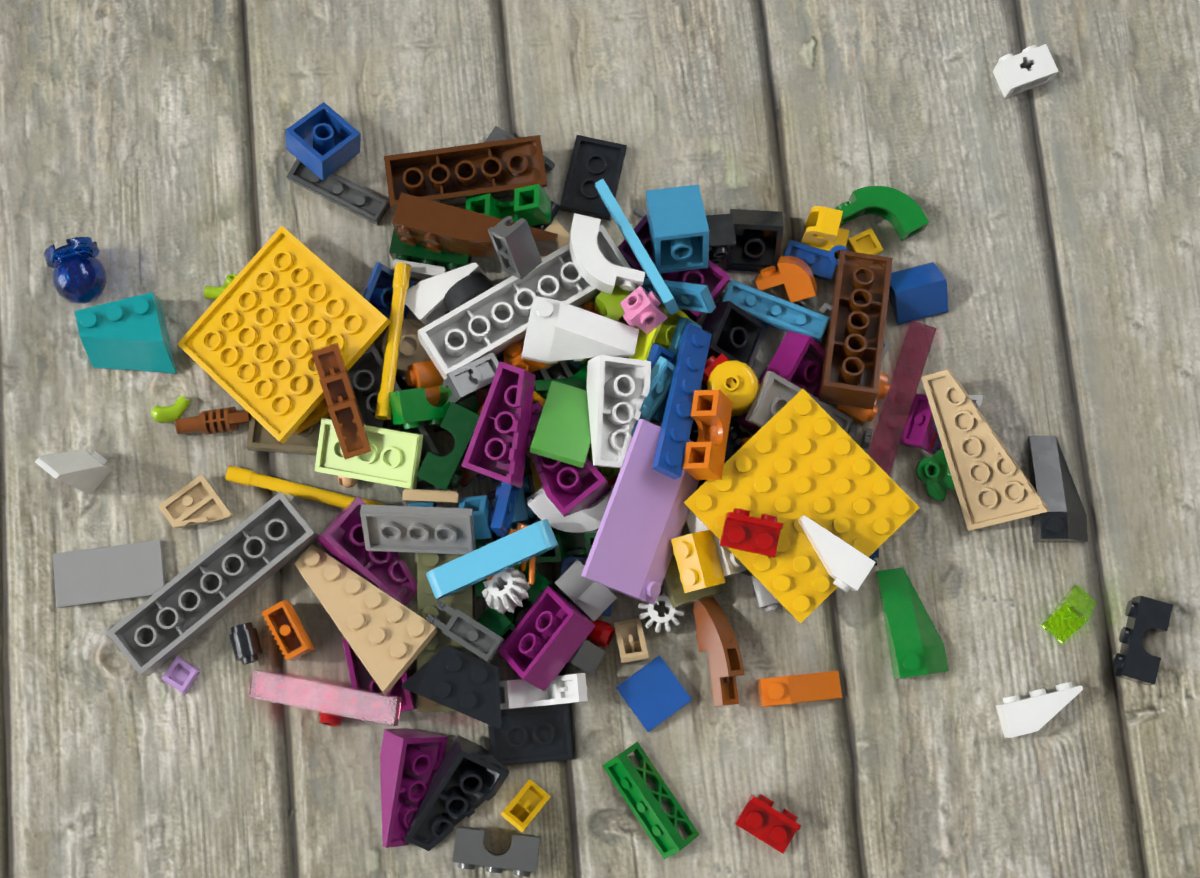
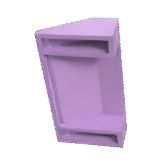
[581,419,700,605]

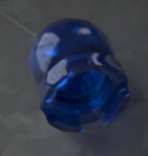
[44,237,107,305]

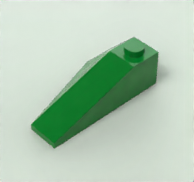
[876,567,949,679]

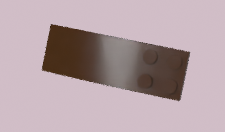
[384,135,547,214]
[392,192,559,258]
[819,250,893,410]

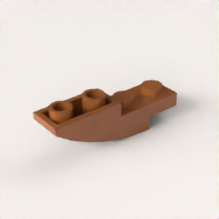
[693,597,745,707]

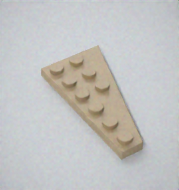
[921,368,1049,531]
[294,544,438,696]

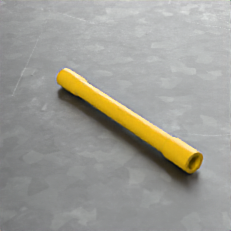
[375,262,411,420]
[226,465,385,509]

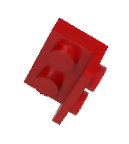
[719,508,783,558]
[734,794,801,854]

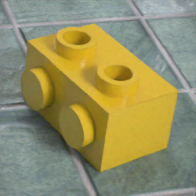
[671,530,725,593]

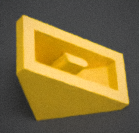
[500,779,551,832]

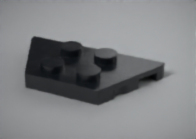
[401,646,502,729]

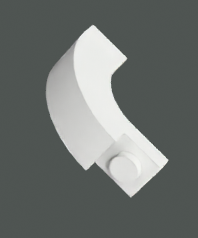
[569,213,645,294]
[527,484,615,533]
[499,673,588,710]

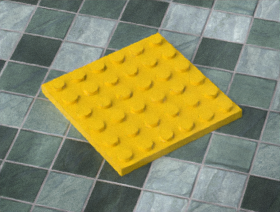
[177,225,391,444]
[684,389,920,623]

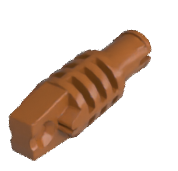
[175,407,251,435]

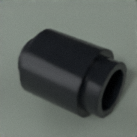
[229,622,263,665]

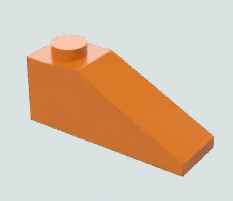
[757,671,842,707]

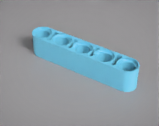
[426,519,558,600]

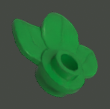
[915,449,955,501]

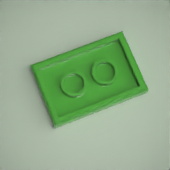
[529,381,591,468]

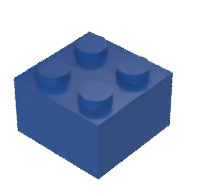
[285,102,361,181]

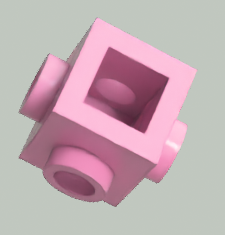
[620,286,668,335]

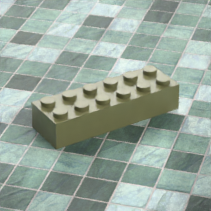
[417,553,475,712]

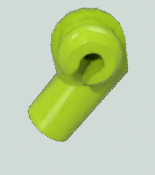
[204,274,237,300]
[151,395,191,424]

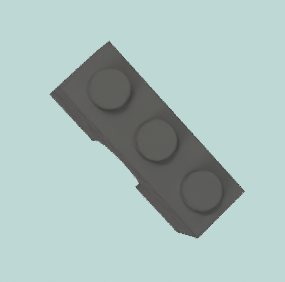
[452,826,541,877]

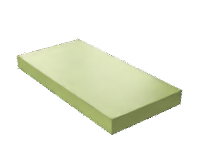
[315,418,423,489]

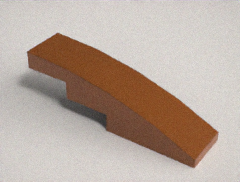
[311,342,371,459]

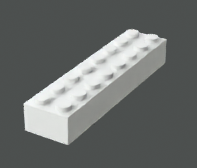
[418,224,631,380]

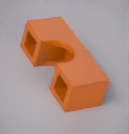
[683,389,733,480]

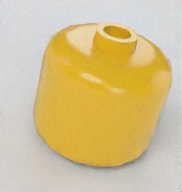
[707,360,760,416]

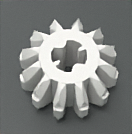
[482,567,530,614]
[638,587,684,633]

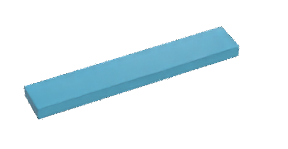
[595,179,679,315]

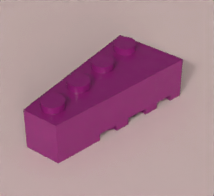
[462,361,536,488]

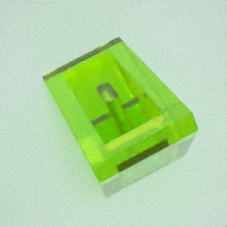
[1041,585,1097,643]

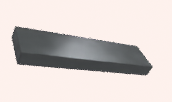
[286,159,390,226]

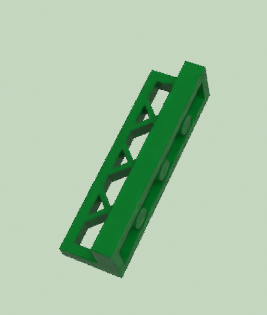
[602,741,700,859]

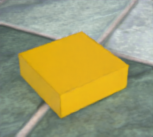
[847,227,884,255]

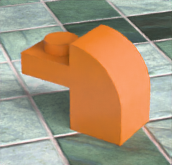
[755,256,818,303]

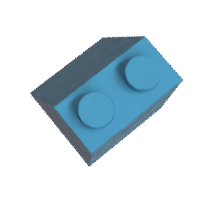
[646,185,709,274]

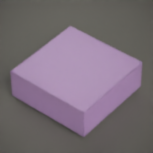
[162,656,201,694]

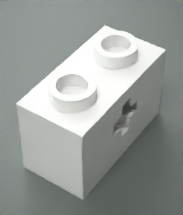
[993,44,1058,98]

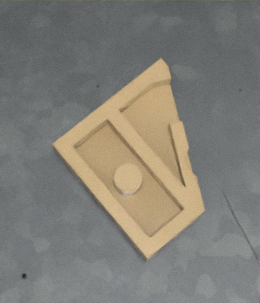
[158,474,234,529]

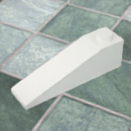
[521,296,639,364]
[586,355,651,468]
[35,449,111,495]

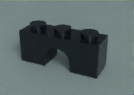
[1113,596,1173,685]

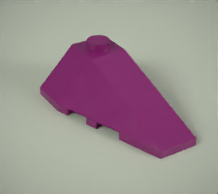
[527,402,611,517]
[315,496,417,606]
[380,728,448,848]

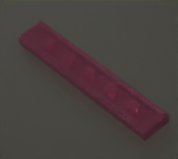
[869,320,937,476]
[249,670,402,726]

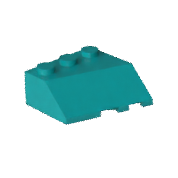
[74,292,177,374]

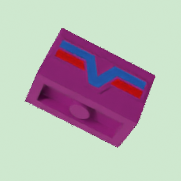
[900,394,942,455]

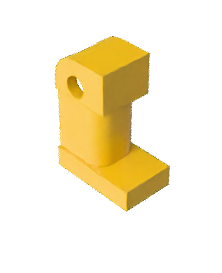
[801,206,850,257]

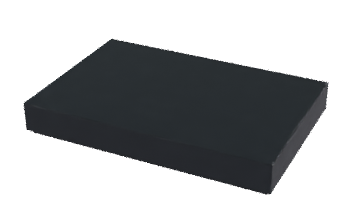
[560,135,627,221]
[488,704,574,766]

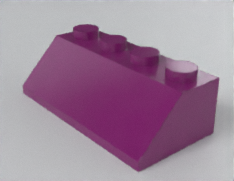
[737,331,825,435]

